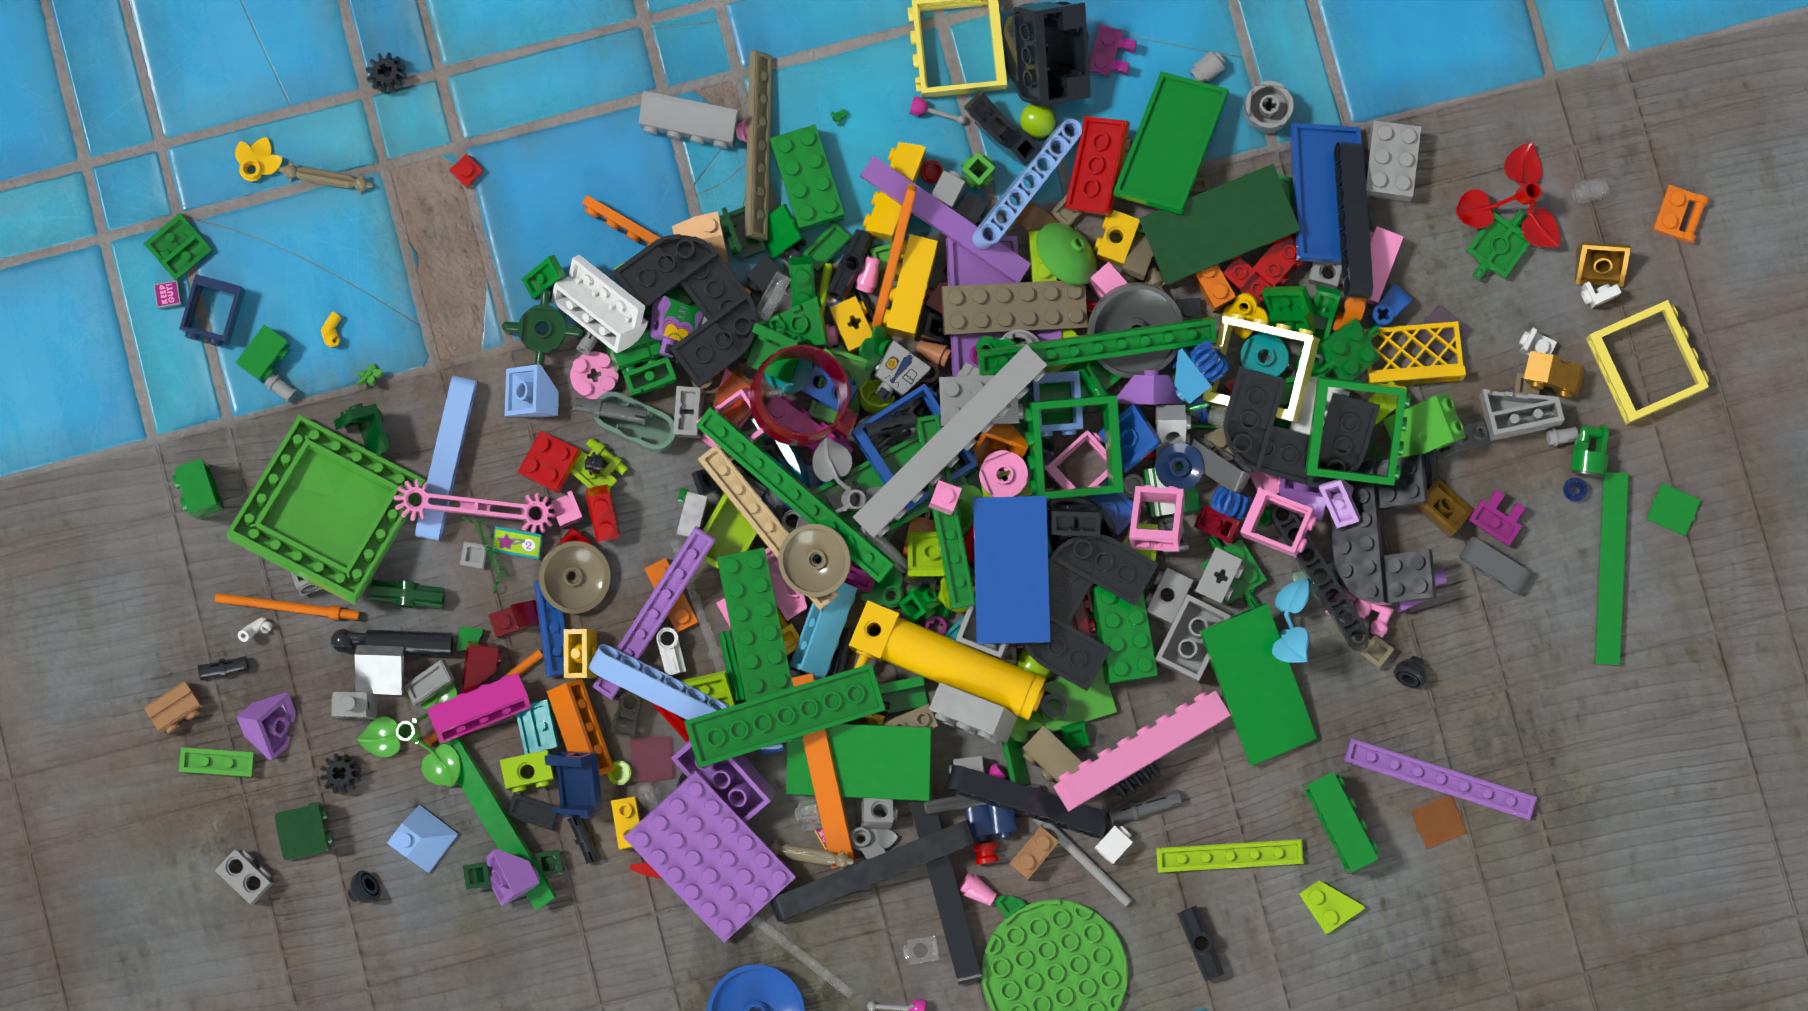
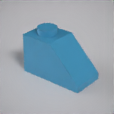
[1174,347,1215,404]

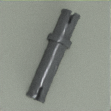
[573,396,647,425]
[1108,790,1182,825]

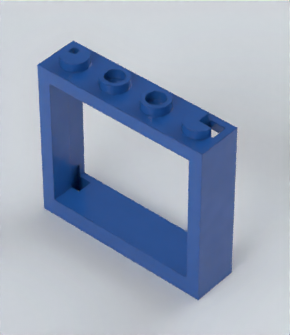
[851,384,978,513]

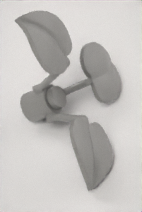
[796,437,906,528]

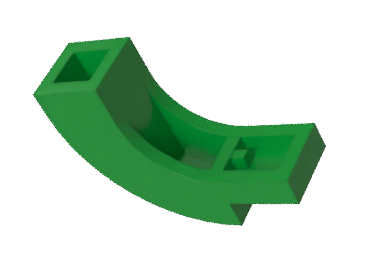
[1296,285,1341,375]

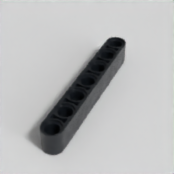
[1334,142,1373,299]
[1272,505,1369,651]
[946,765,1109,838]

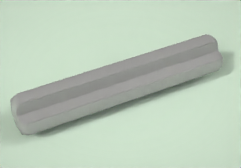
[860,527,908,573]

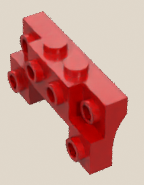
[1223,207,1303,306]

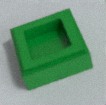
[1061,720,1090,751]

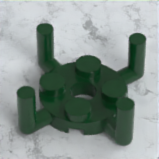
[502,289,585,371]

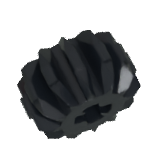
[366,52,407,94]
[320,753,361,794]

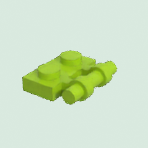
[570,437,628,489]

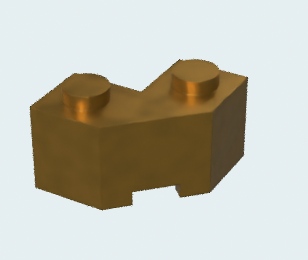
[1524,351,1585,399]

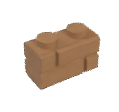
[144,681,203,734]
[1009,826,1059,880]

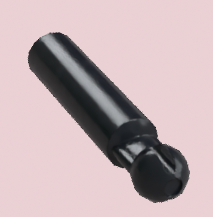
[331,629,453,657]

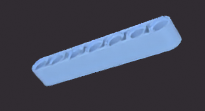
[972,119,1082,249]
[415,375,477,541]
[589,644,731,720]

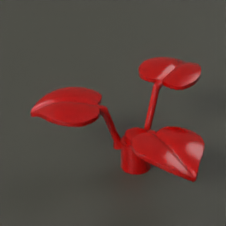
[1455,143,1560,247]

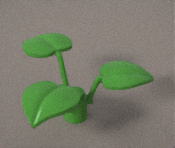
[357,682,461,787]

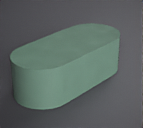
[593,392,677,453]

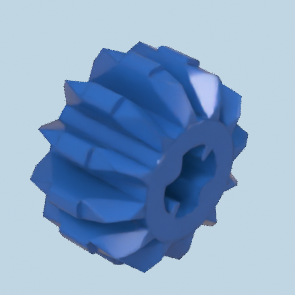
[1190,340,1230,382]
[1211,486,1253,520]

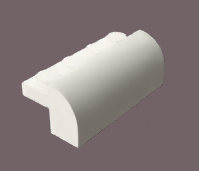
[551,255,648,353]

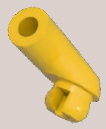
[321,312,342,347]

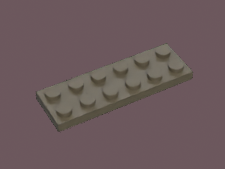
[941,281,1088,335]

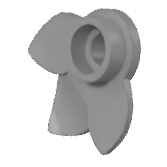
[850,815,898,860]

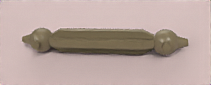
[279,161,373,193]
[768,839,854,870]

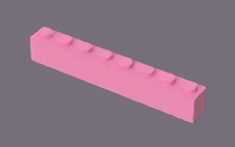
[1053,690,1231,812]

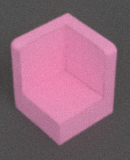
[551,490,584,528]

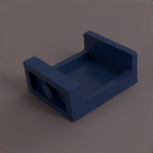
[545,751,603,818]

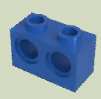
[801,365,858,412]

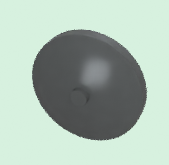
[1087,283,1183,378]

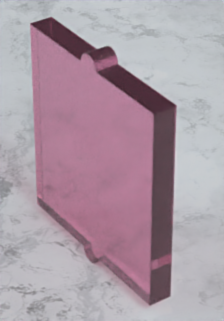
[629,735,673,783]

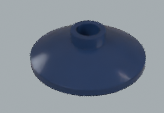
[1155,443,1204,490]

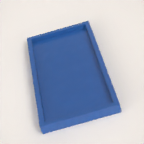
[1290,123,1362,263]
[973,496,1050,645]

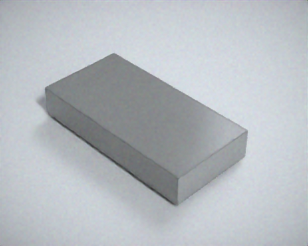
[404,659,455,707]

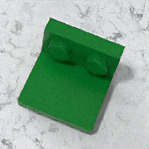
[746,320,807,383]

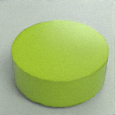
[607,761,633,785]

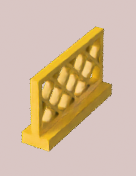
[1363,321,1466,386]

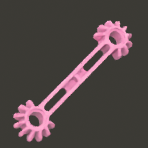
[394,479,556,533]

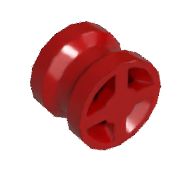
[973,842,999,865]

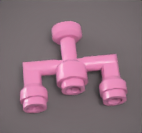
[1325,585,1394,638]

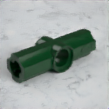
[370,580,445,609]

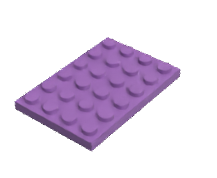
[624,770,796,942]

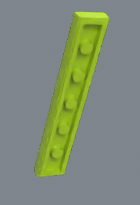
[1156,839,1304,873]

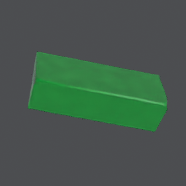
[1001,738,1030,785]

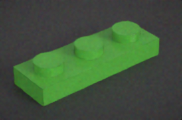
[179,747,255,777]

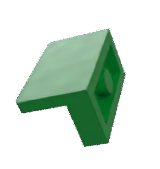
[878,676,928,714]

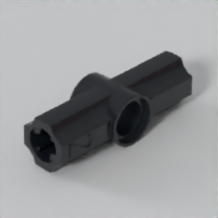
[826,229,875,301]
[1177,906,1225,981]

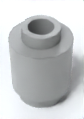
[1189,51,1225,83]

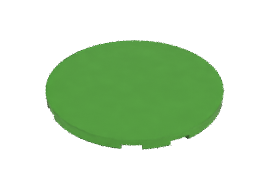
[981,900,1128,1011]

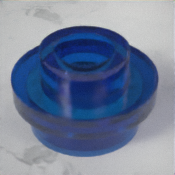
[1563,478,1587,502]

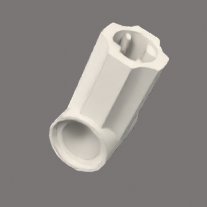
[657,628,686,676]

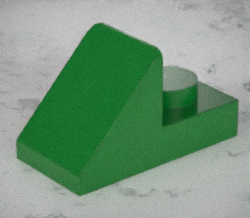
[522,255,566,299]

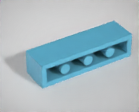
[789,583,857,678]

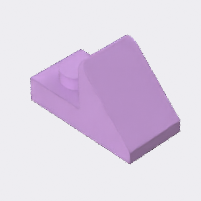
[1319,479,1360,528]

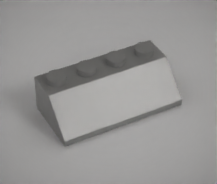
[639,90,739,149]

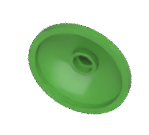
[1036,223,1097,286]

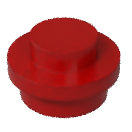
[920,160,943,184]

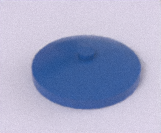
[707,964,805,1011]

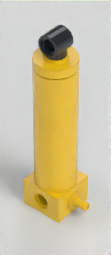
[849,600,1067,720]

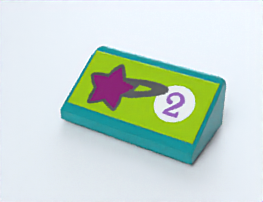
[492,526,544,560]

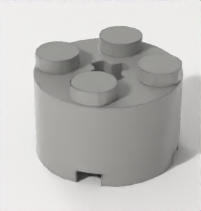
[1243,81,1294,134]

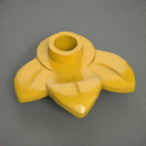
[235,137,283,182]
[1222,293,1269,339]

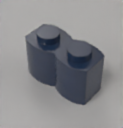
[964,805,1017,842]

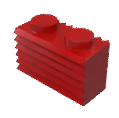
[586,484,620,542]

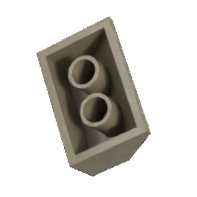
[1022,725,1083,783]

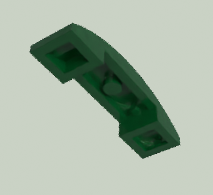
[463,849,563,890]

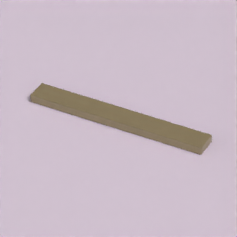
[744,50,772,241]

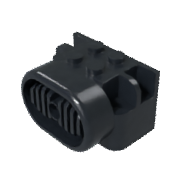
[1004,1,1091,106]

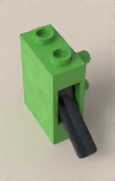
[1383,393,1466,486]

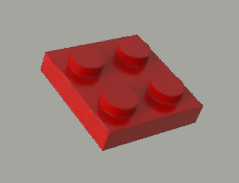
[517,430,582,494]

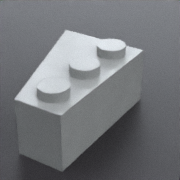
[1479,389,1565,441]

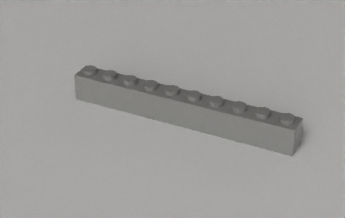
[853,344,1047,538]

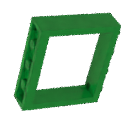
[1305,376,1410,485]
[1024,394,1124,499]

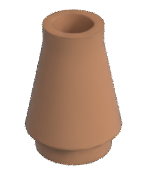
[915,340,952,368]

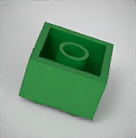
[172,458,224,519]

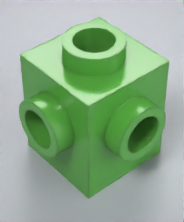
[961,152,995,190]

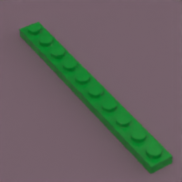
[977,317,1217,376]
[696,406,896,583]

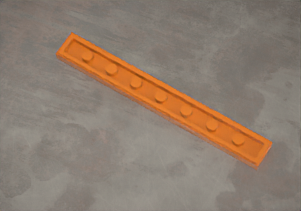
[791,673,856,869]

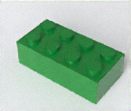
[770,124,845,233]
[1089,586,1158,685]
[1303,771,1379,874]

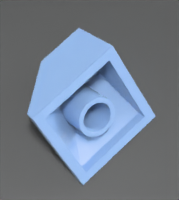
[505,364,559,418]
[387,805,458,873]

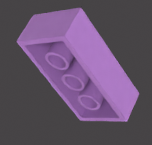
[671,740,777,822]

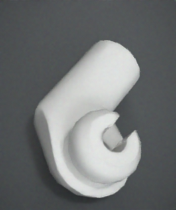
[238,617,272,642]

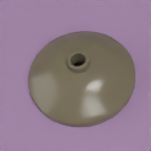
[778,523,851,597]
[539,541,611,614]

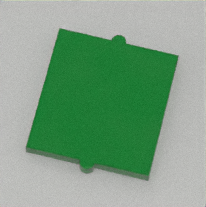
[763,204,803,259]
[1646,483,1701,537]

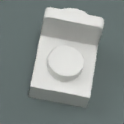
[1581,282,1621,309]
[1519,328,1557,356]

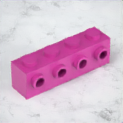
[766,395,854,457]
[427,673,531,744]

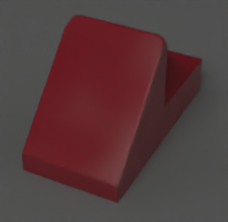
[1194,505,1242,544]
[488,600,539,638]

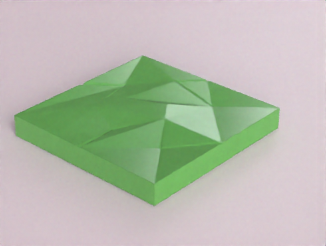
[226,415,427,606]

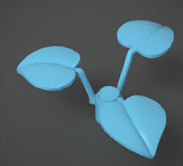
[1272,579,1310,663]

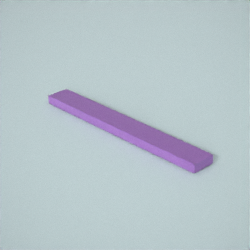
[859,156,1031,283]
[592,526,717,700]
[1344,738,1537,820]

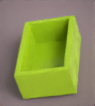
[703,493,758,570]

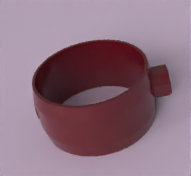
[749,345,858,446]

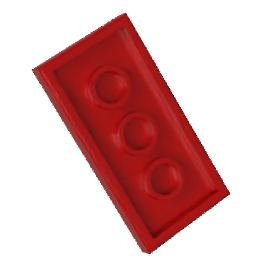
[1065,116,1130,216]

